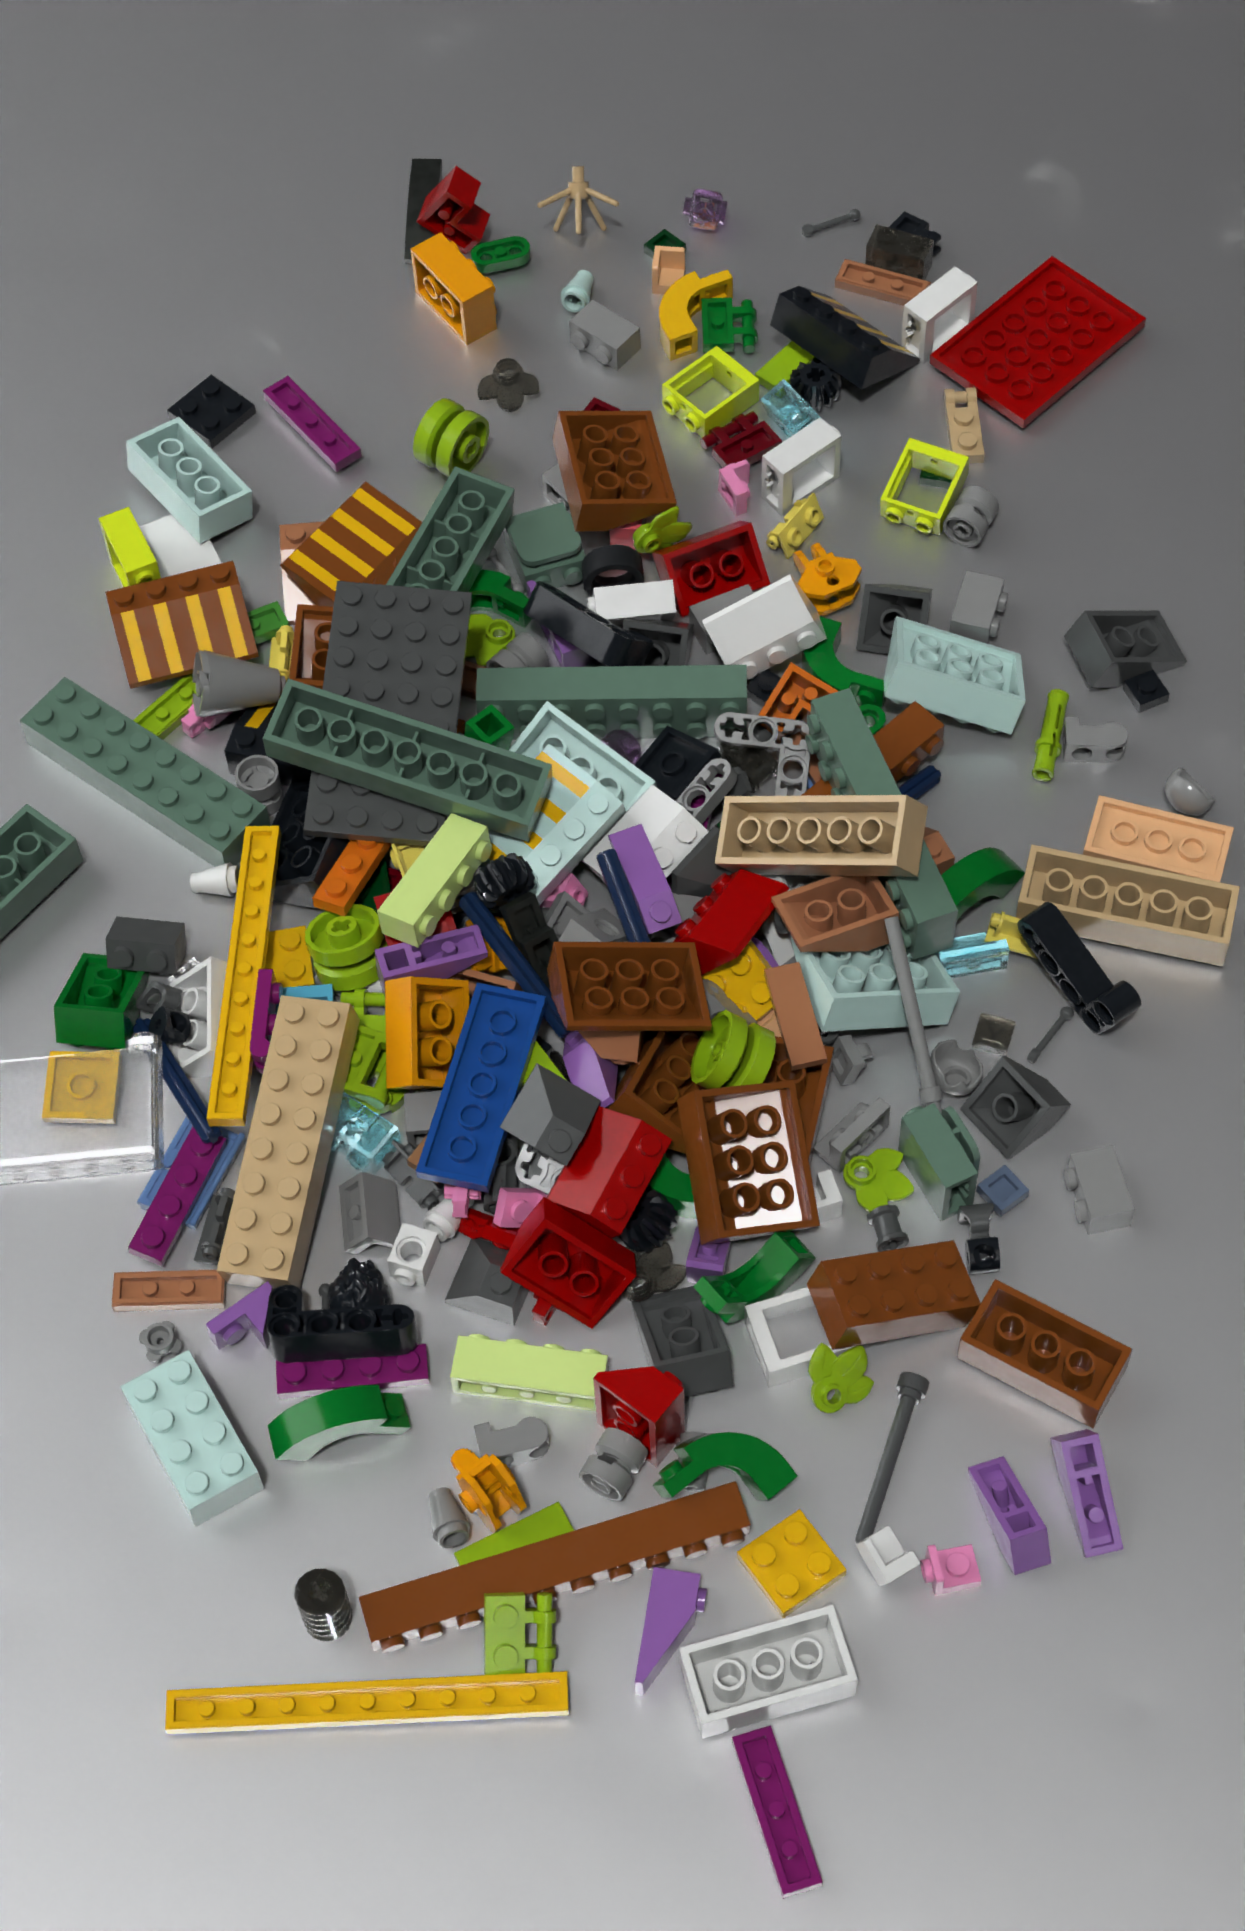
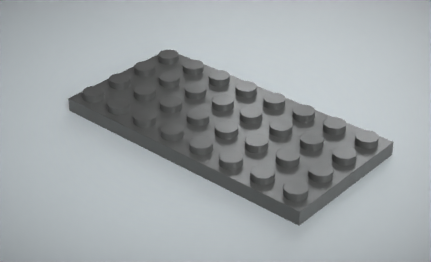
[303,581,472,846]

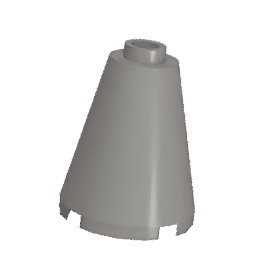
[193,650,286,717]

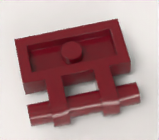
[700,411,782,468]

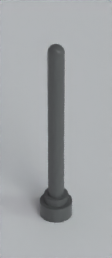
[855,1372,930,1544]

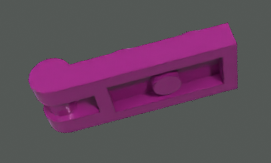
[250,969,283,1074]

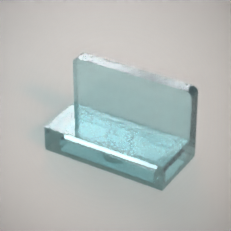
[935,932,1010,979]

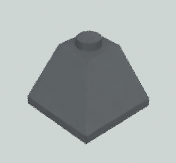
[856,584,933,654]
[623,619,694,666]
[671,826,733,897]
[960,1056,1071,1159]
[500,1063,601,1166]
[445,1238,529,1326]

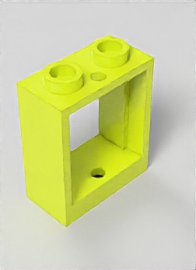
[662,346,760,437]
[880,437,969,536]
[98,507,161,587]

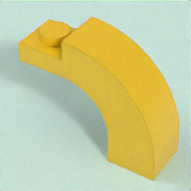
[659,269,733,361]

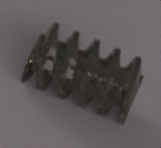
[294,1569,352,1641]

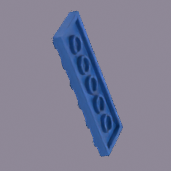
[416,982,547,1193]

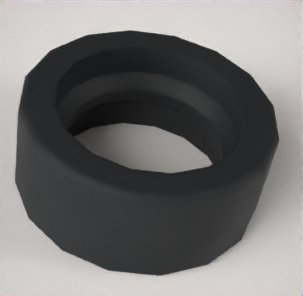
[582,544,644,597]

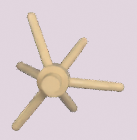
[537,166,619,235]

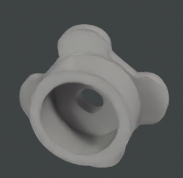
[139,1321,182,1363]

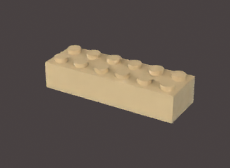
[714,795,928,877]
[1016,844,1240,967]

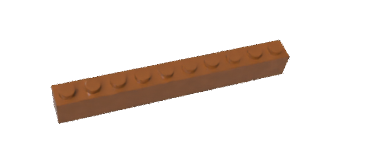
[359,1481,751,1653]

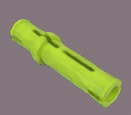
[1032,689,1069,782]

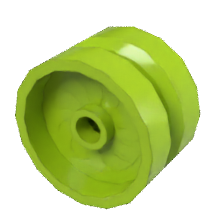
[413,398,490,478]
[305,904,388,991]
[690,1010,776,1089]

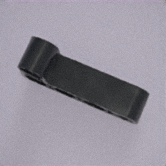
[523,581,654,666]
[1017,902,1141,1034]
[267,1284,418,1363]

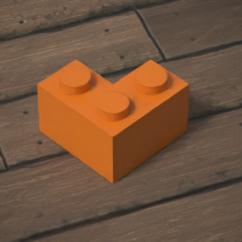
[758,662,838,744]

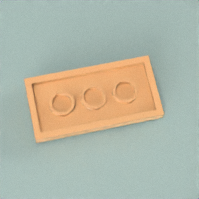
[1083,795,1234,882]

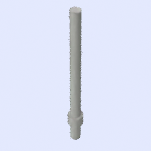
[884,916,943,1113]

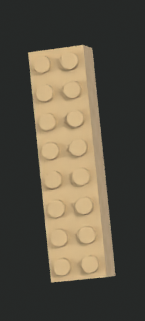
[216,995,360,1290]

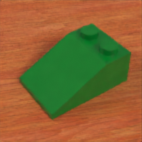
[54,953,150,1050]

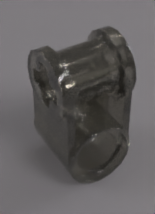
[719,728,778,794]

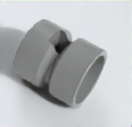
[943,485,999,547]
[486,632,549,668]
[235,755,284,816]
[579,1427,649,1501]

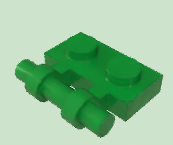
[701,298,758,354]

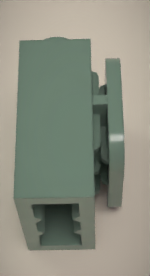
[503,502,586,596]
[898,1103,980,1221]

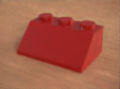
[652,521,770,617]
[673,869,790,975]
[546,1106,672,1238]
[500,1197,637,1329]
[593,1366,685,1468]

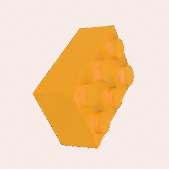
[410,232,497,345]
[385,976,469,1091]

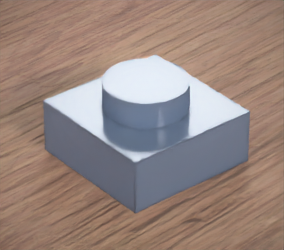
[976,1165,1029,1217]

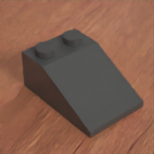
[1064,610,1187,688]
[631,1286,733,1397]

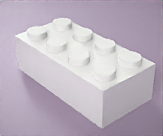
[679,1605,858,1739]

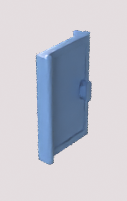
[137,1116,246,1230]

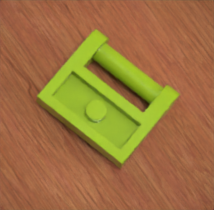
[343,1025,389,1109]

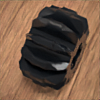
[789,358,842,412]
[473,853,535,911]
[618,1189,678,1254]

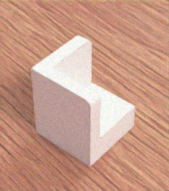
[813,1169,843,1223]
[855,1526,920,1586]

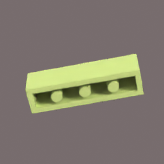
[377,813,492,948]
[450,1334,609,1411]

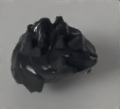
[328,1258,392,1309]

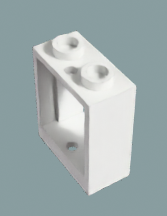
[901,266,978,364]
[761,417,842,516]
[587,579,676,626]
[744,1287,855,1388]

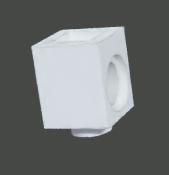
[387,1222,441,1287]

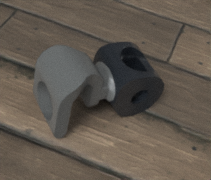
[136,981,191,1046]
[957,1203,1000,1274]

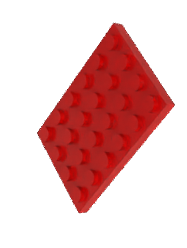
[929,256,1146,428]

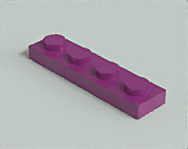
[263,376,362,472]
[128,1126,227,1267]
[276,1344,430,1400]
[732,1725,823,1899]

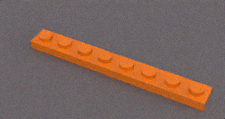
[312,719,465,916]

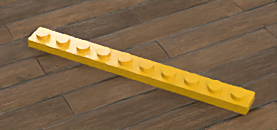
[207,826,281,1127]
[165,1671,569,1734]

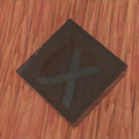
[972,1013,1016,1056]

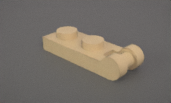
[943,387,985,464]

